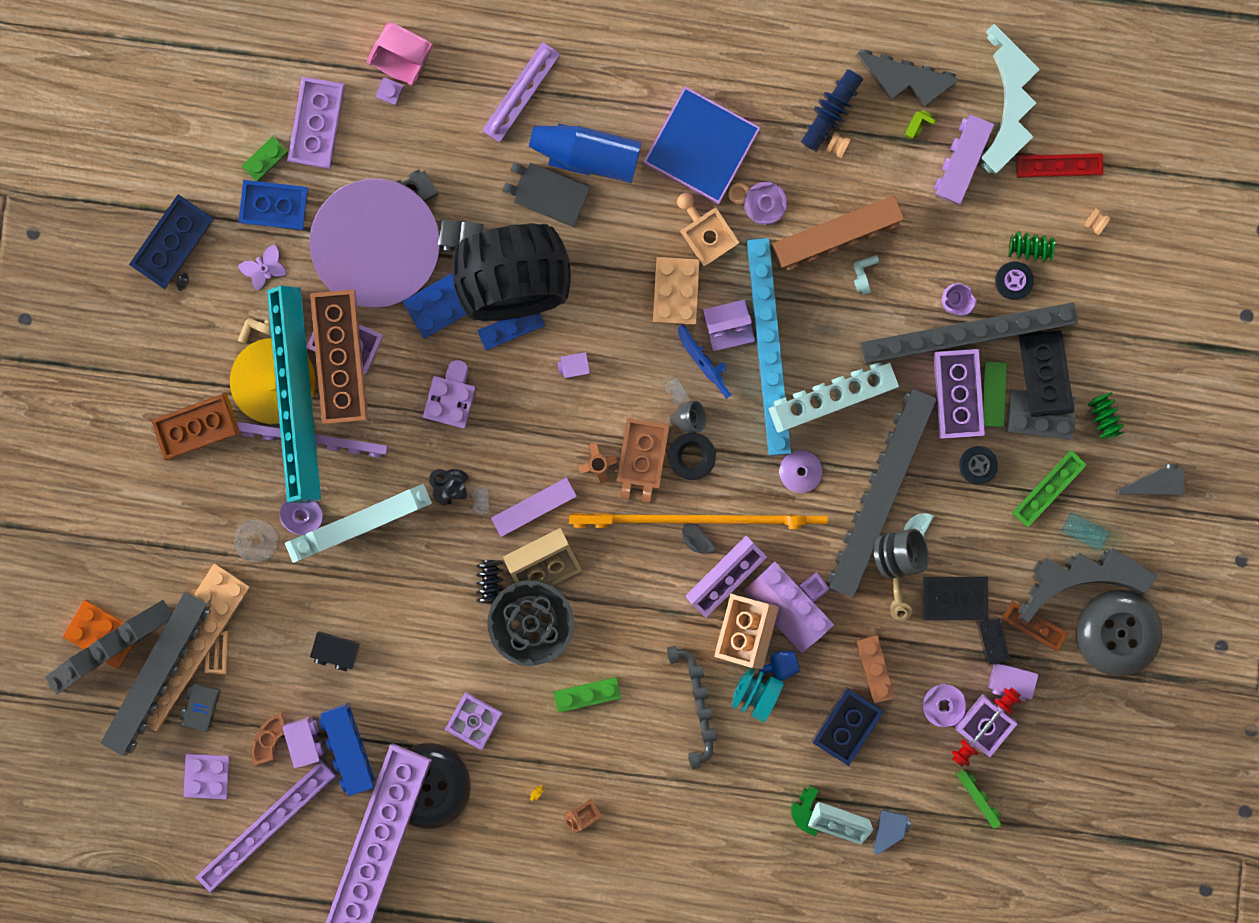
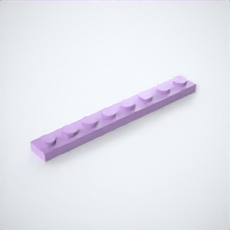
[237,422,388,458]

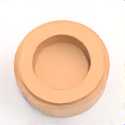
[728,183,749,205]

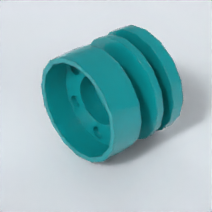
[731,667,784,723]

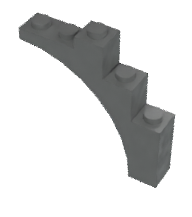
[1018,548,1157,623]
[45,600,172,695]

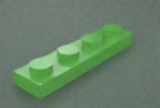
[1012,450,1087,528]

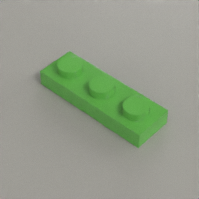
[554,677,621,713]
[956,769,1001,829]

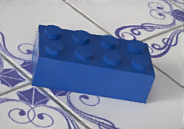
[319,703,376,796]

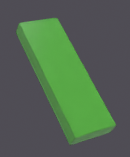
[983,362,1007,427]

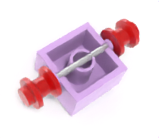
[952,687,1022,767]

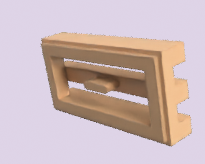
[205,631,228,674]

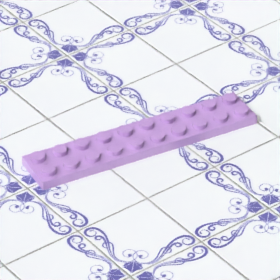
[326,743,432,923]

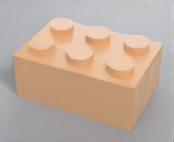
[653,257,700,325]
[714,594,779,669]

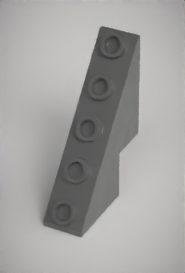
[856,49,958,107]

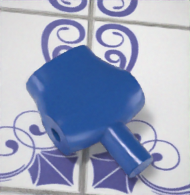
[759,650,800,681]

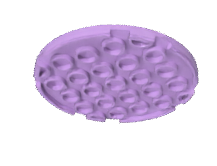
[309,178,440,307]

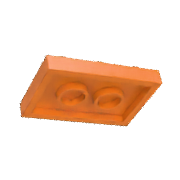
[63,600,134,670]

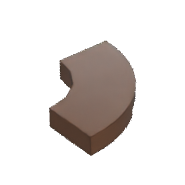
[252,712,286,767]

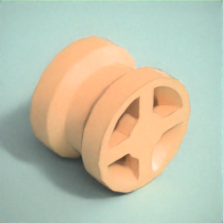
[826,132,850,158]
[1084,208,1110,235]

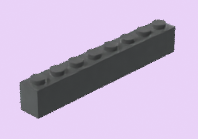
[101,591,212,756]

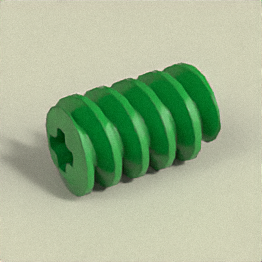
[1008,231,1055,263]
[1088,392,1126,439]

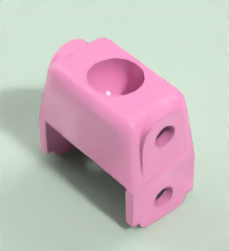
[367,22,433,87]

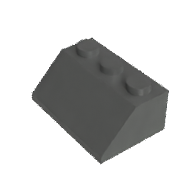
[1005,389,1075,440]

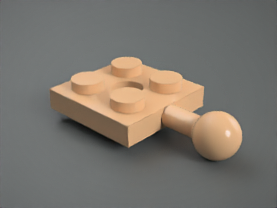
[677,193,740,267]

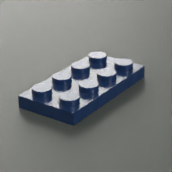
[129,194,214,289]

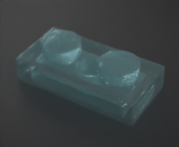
[1061,512,1109,551]

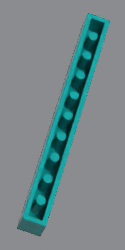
[267,286,321,503]

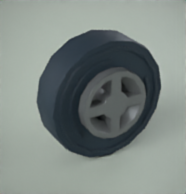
[959,446,998,485]

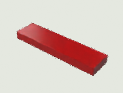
[1016,153,1104,178]

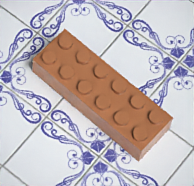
[771,195,904,272]
[310,289,368,424]

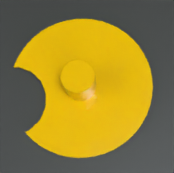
[230,338,316,424]

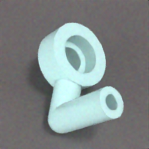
[853,255,879,295]

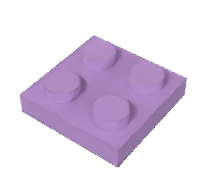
[184,753,230,799]

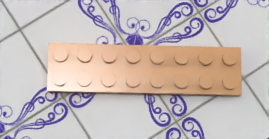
[146,564,251,732]

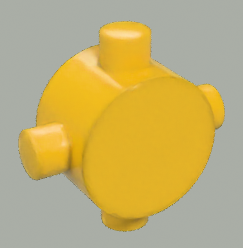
[529,785,544,801]

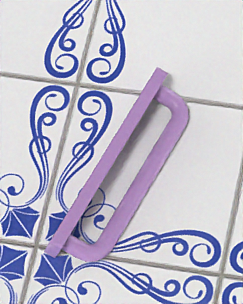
[483,42,560,142]

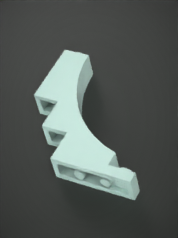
[979,24,1040,175]
[285,484,432,563]

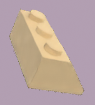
[503,528,583,586]

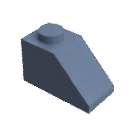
[873,809,911,855]

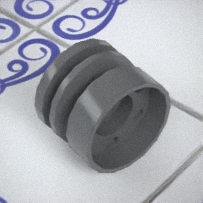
[874,528,929,579]

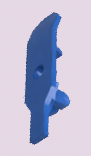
[678,324,732,399]

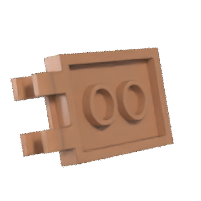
[617,418,670,503]

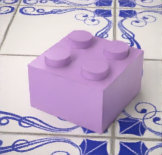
[282,716,326,769]

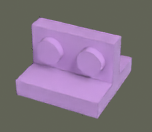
[703,299,755,352]

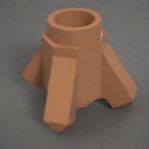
[578,442,618,484]

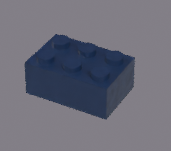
[811,687,884,766]

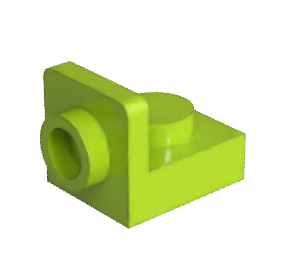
[904,110,936,140]

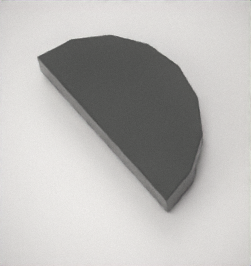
[682,523,717,554]

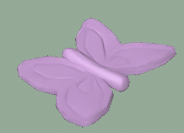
[238,245,286,290]

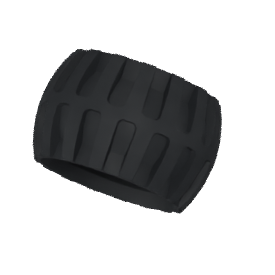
[452,223,571,322]

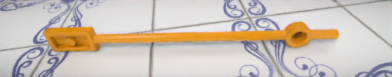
[569,513,828,529]

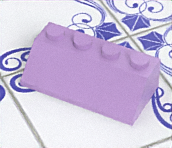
[743,561,834,653]

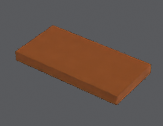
[151,393,241,461]

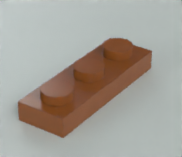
[1001,601,1069,652]

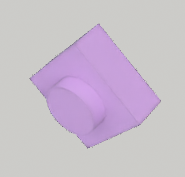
[375,77,404,106]

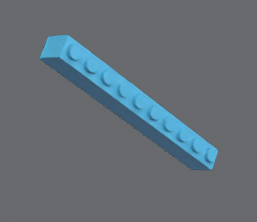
[747,238,791,456]

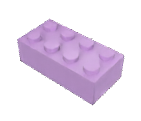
[933,349,985,439]

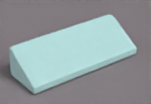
[808,802,873,845]

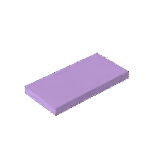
[287,77,345,169]

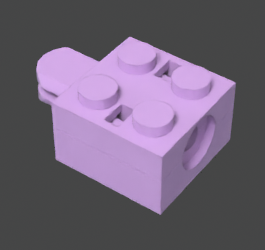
[423,360,477,429]

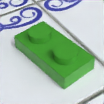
[242,136,288,181]

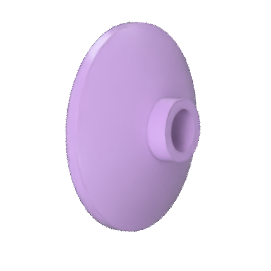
[779,450,822,493]
[279,500,323,535]

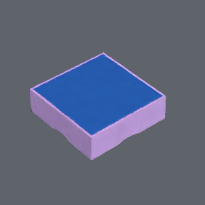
[643,86,761,206]

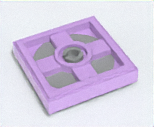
[444,692,503,751]

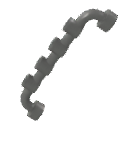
[667,646,717,770]

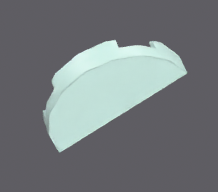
[903,513,934,537]

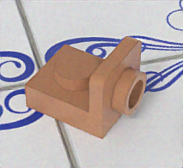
[564,799,602,832]

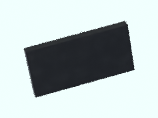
[1018,330,1074,417]

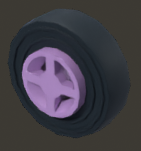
[995,261,1034,300]

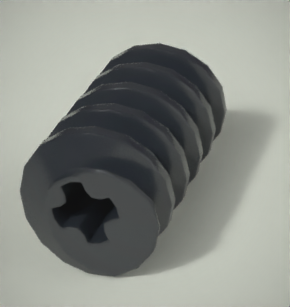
[476,560,503,604]

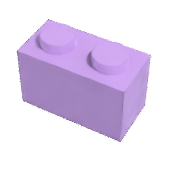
[988,663,1038,702]

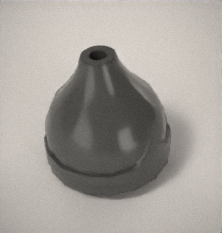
[670,400,706,433]

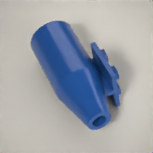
[529,123,642,184]

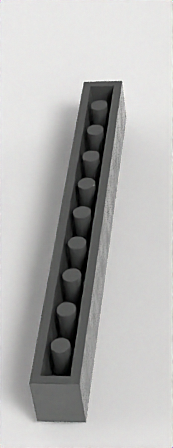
[860,302,1078,364]
[826,389,937,598]

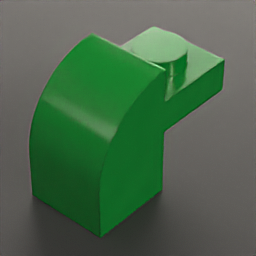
[791,785,819,837]

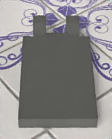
[503,162,590,228]

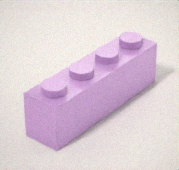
[933,114,994,206]
[686,536,767,618]

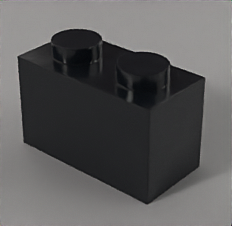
[976,617,1010,665]
[310,631,360,672]

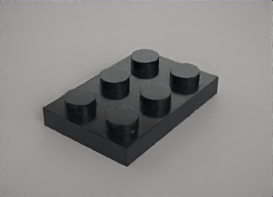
[923,576,988,620]

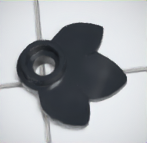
[429,469,469,506]

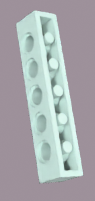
[768,361,899,433]

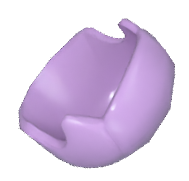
[942,283,976,316]

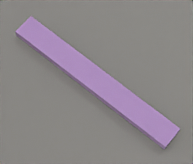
[196,760,336,893]

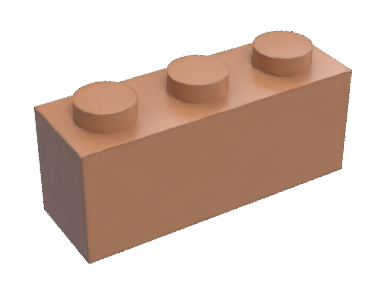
[855,634,895,704]

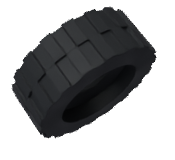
[668,433,716,480]

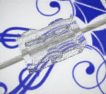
[664,376,690,406]
[472,487,490,514]

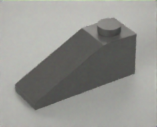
[1116,464,1184,495]

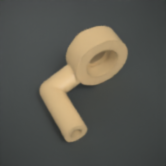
[238,318,271,344]
[890,577,912,621]

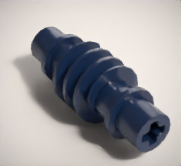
[801,69,863,152]

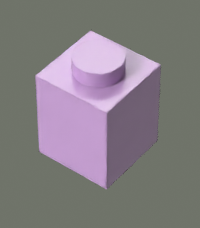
[557,352,590,379]

